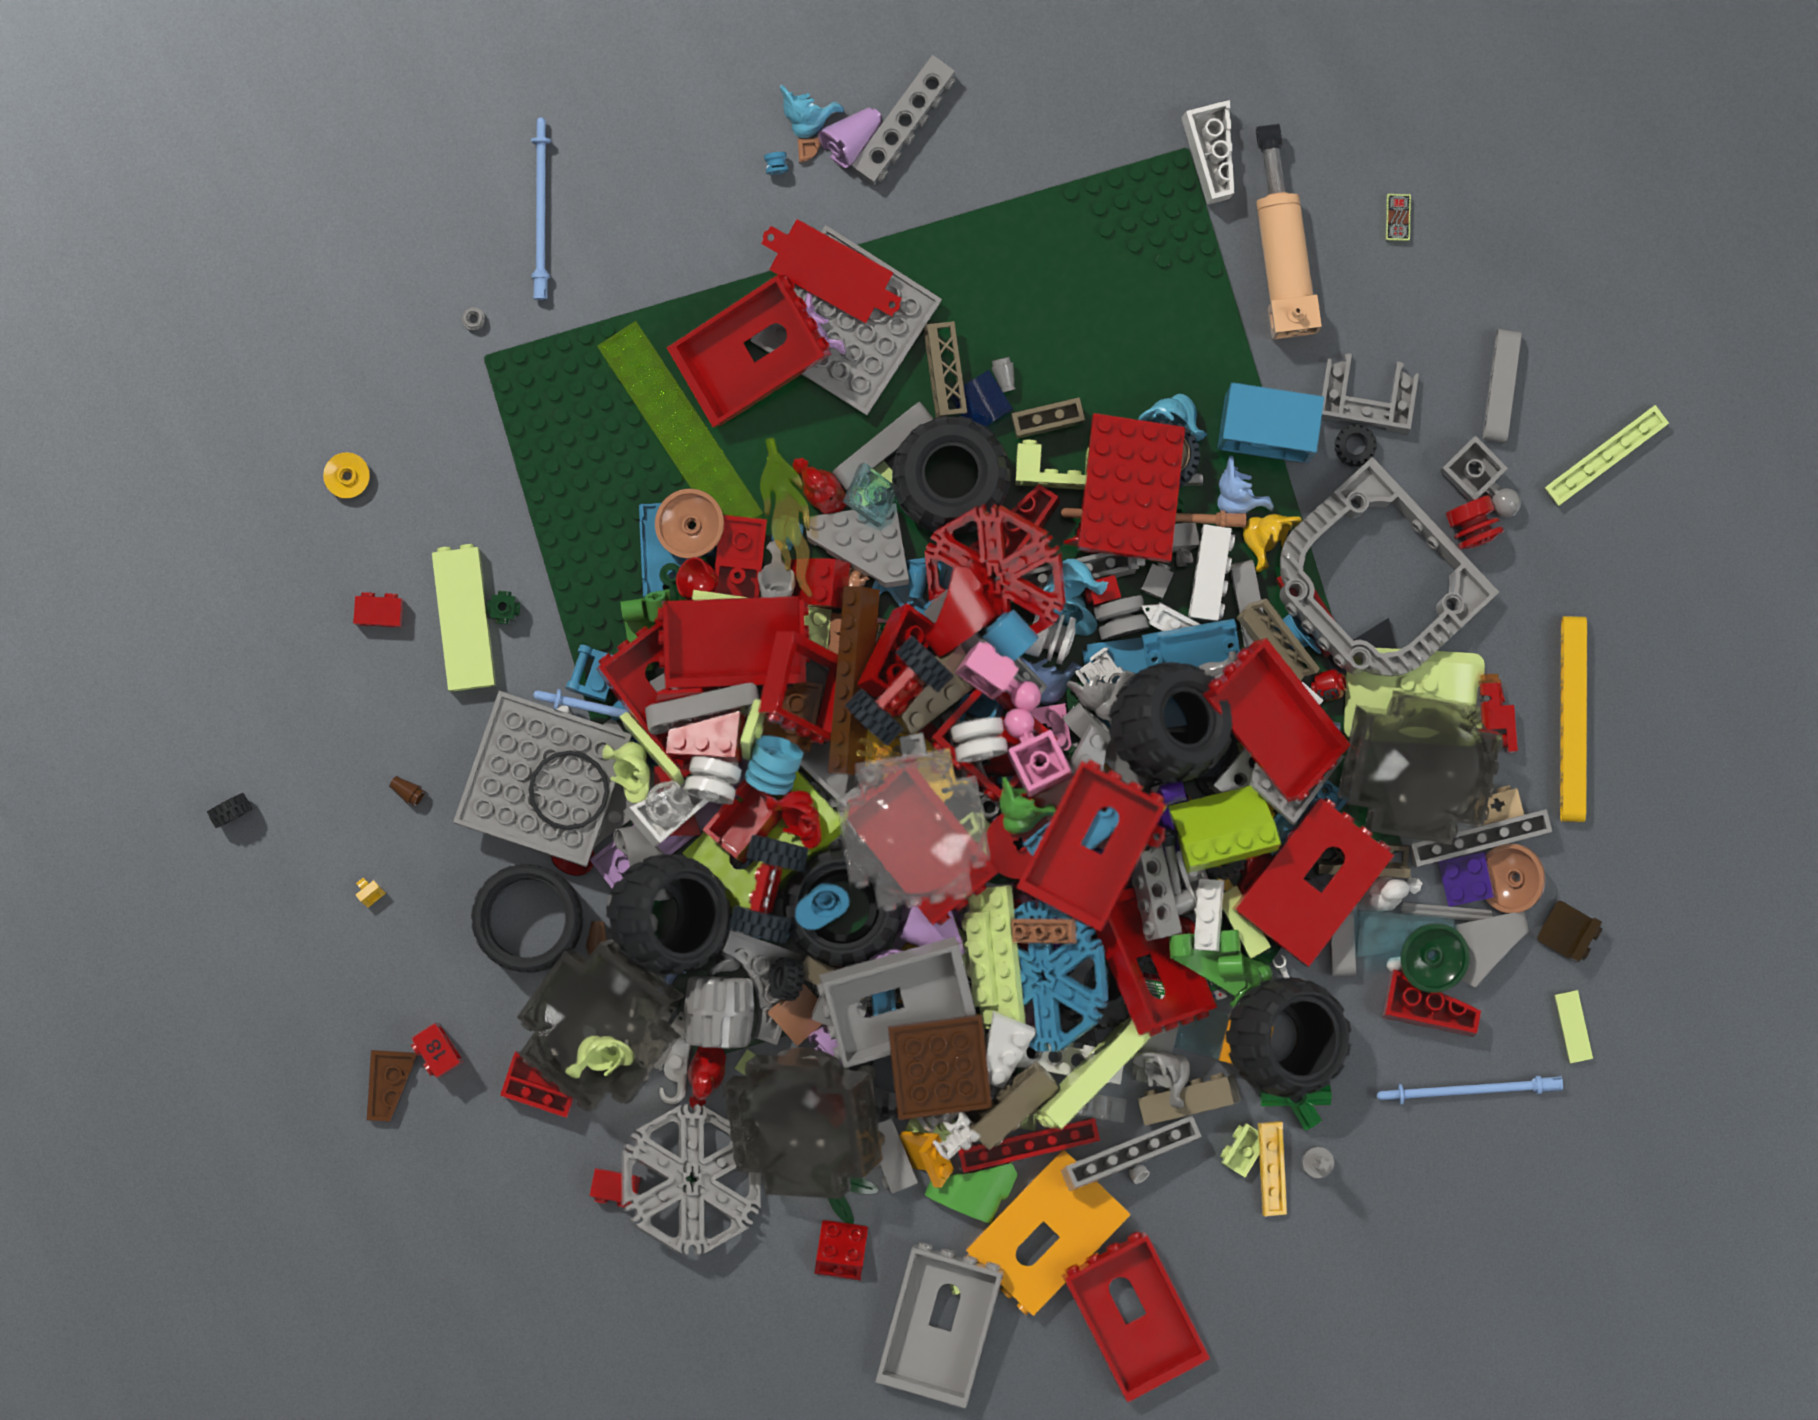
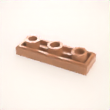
[1011,918,1077,944]

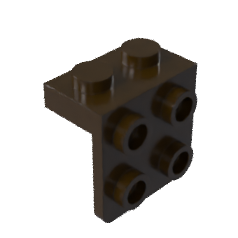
[1537,901,1602,963]

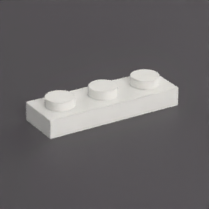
[1194,879,1224,951]

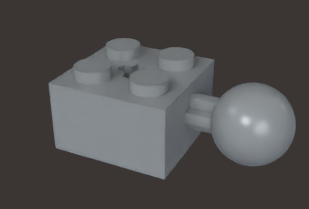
[1440,436,1521,518]

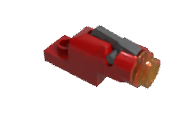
[1475,674,1518,753]

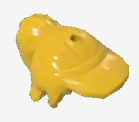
[1243,514,1302,572]

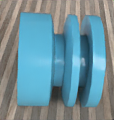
[745,736,803,795]

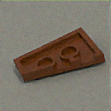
[367,1050,417,1122]

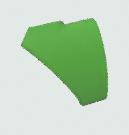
[621,589,670,671]
[1169,930,1246,996]
[924,1162,1018,1223]

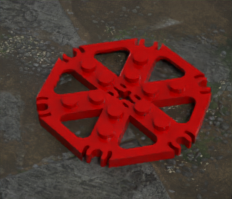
[925,504,1066,634]

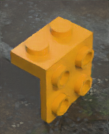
[899,1131,954,1188]

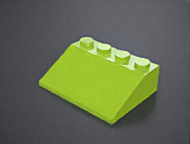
[1168,785,1281,874]

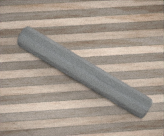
[1400,903,1493,921]

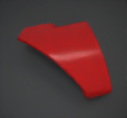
[925,567,997,657]

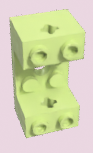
[1015,440,1089,490]

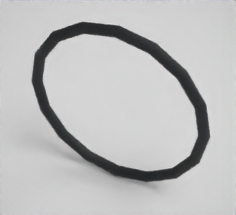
[528,750,609,830]

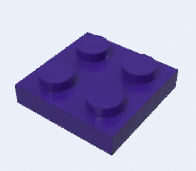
[1438,852,1495,907]

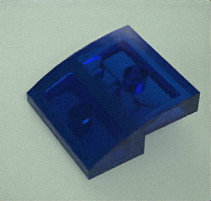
[950,370,1013,427]

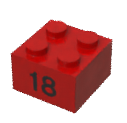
[411,1023,464,1078]

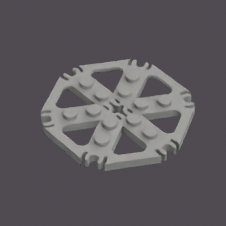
[622,1104,760,1255]

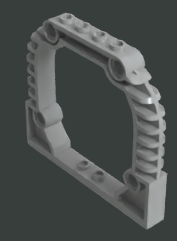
[1279,457,1499,677]

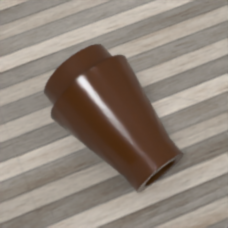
[389,776,425,807]

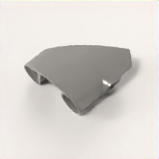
[613,826,673,901]
[1454,911,1529,988]

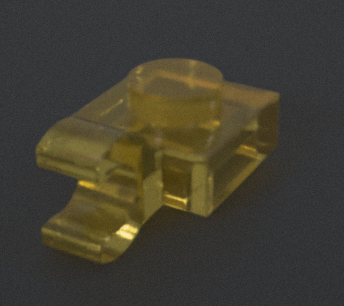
[855,738,899,765]

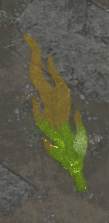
[760,438,812,596]

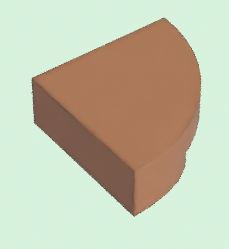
[798,138,821,163]

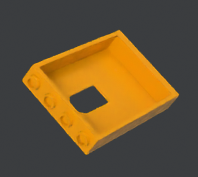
[966,1149,1131,1316]

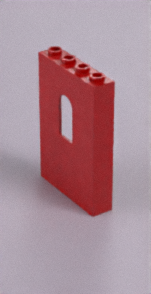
[667,274,832,427]
[596,617,748,778]
[1017,759,1168,931]
[1232,797,1394,967]
[1094,887,1217,1037]
[1061,1231,1210,1403]

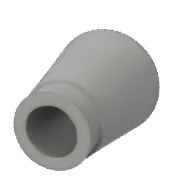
[991,357,1015,392]

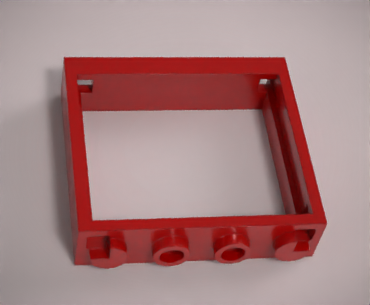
[758,631,838,745]
[930,689,1058,803]

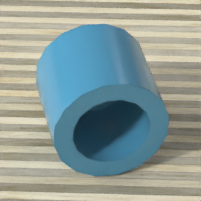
[983,610,1039,661]

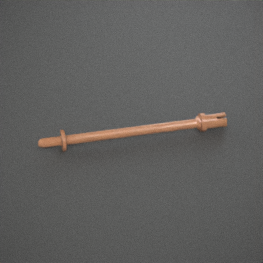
[1061,508,1246,528]

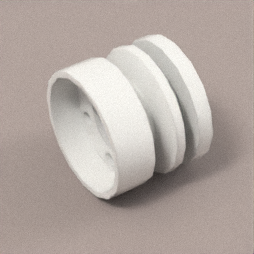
[1024,614,1076,665]

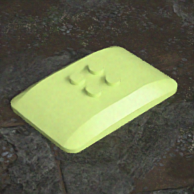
[1344,648,1485,746]

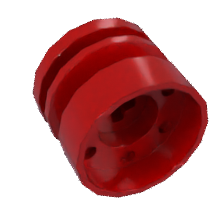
[1445,495,1505,550]

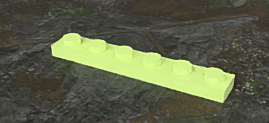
[1544,405,1669,507]

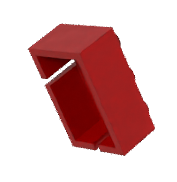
[703,778,783,864]

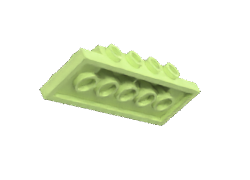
[962,886,1025,1029]

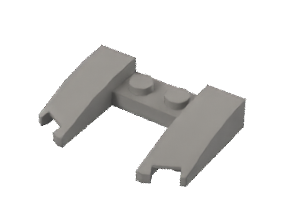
[1321,353,1419,434]

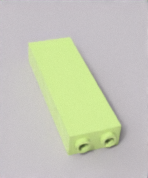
[432,544,496,692]
[1036,1013,1151,1129]

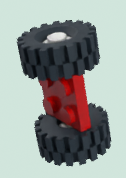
[845,635,954,746]
[729,835,809,943]

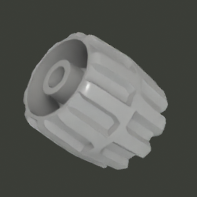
[684,975,754,1048]

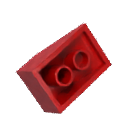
[789,558,850,609]

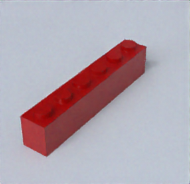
[958,1118,1100,1173]

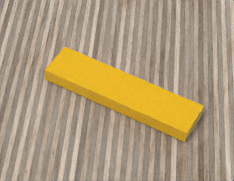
[1258,1121,1287,1216]

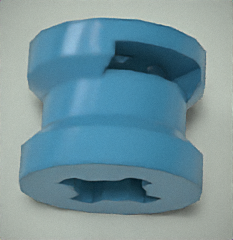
[764,152,788,175]

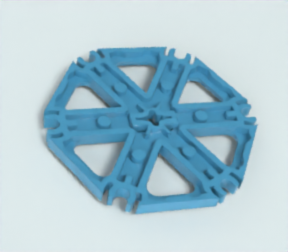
[1014,901,1108,1052]

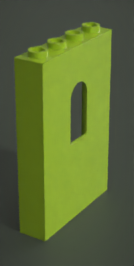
[683,770,849,914]

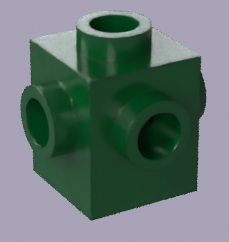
[487,591,521,625]

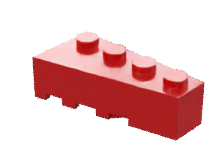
[969,484,1061,570]
[857,603,934,698]
[1382,969,1481,1037]

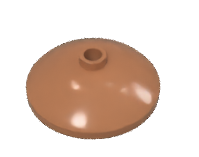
[655,489,724,559]
[1485,843,1545,913]

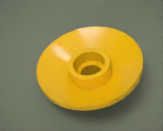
[323,452,370,499]

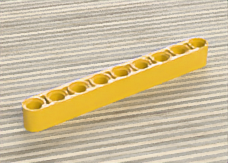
[1560,616,1587,822]

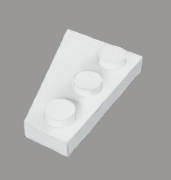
[986,1011,1036,1089]

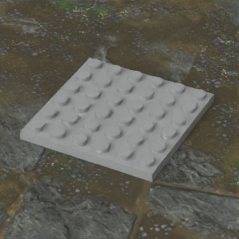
[750,225,942,416]
[453,691,632,867]

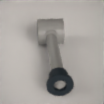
[1158,829,1195,916]

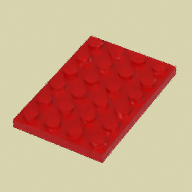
[1078,413,1185,563]

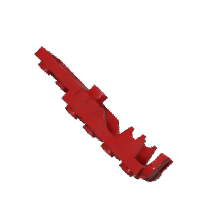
[713,515,767,598]

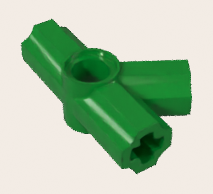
[1259,1085,1332,1131]

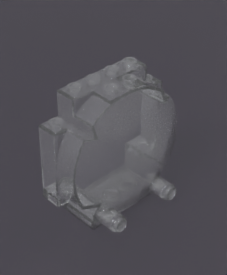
[835,749,990,912]

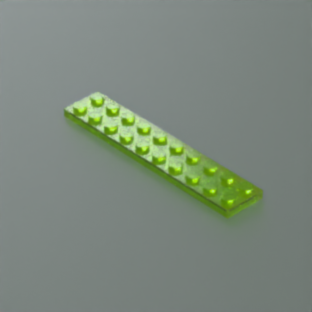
[597,321,763,518]

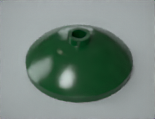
[1400,923,1470,993]

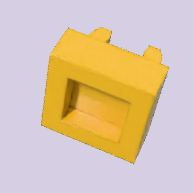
[355,877,386,908]

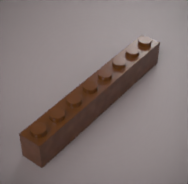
[828,586,880,776]

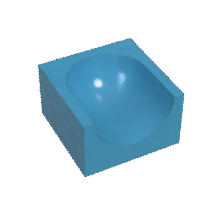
[1217,383,1324,463]

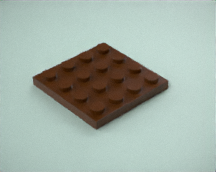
[887,1014,992,1120]

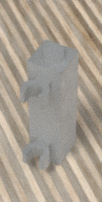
[1117,523,1200,570]

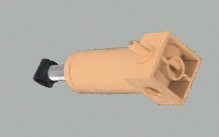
[1256,124,1322,340]

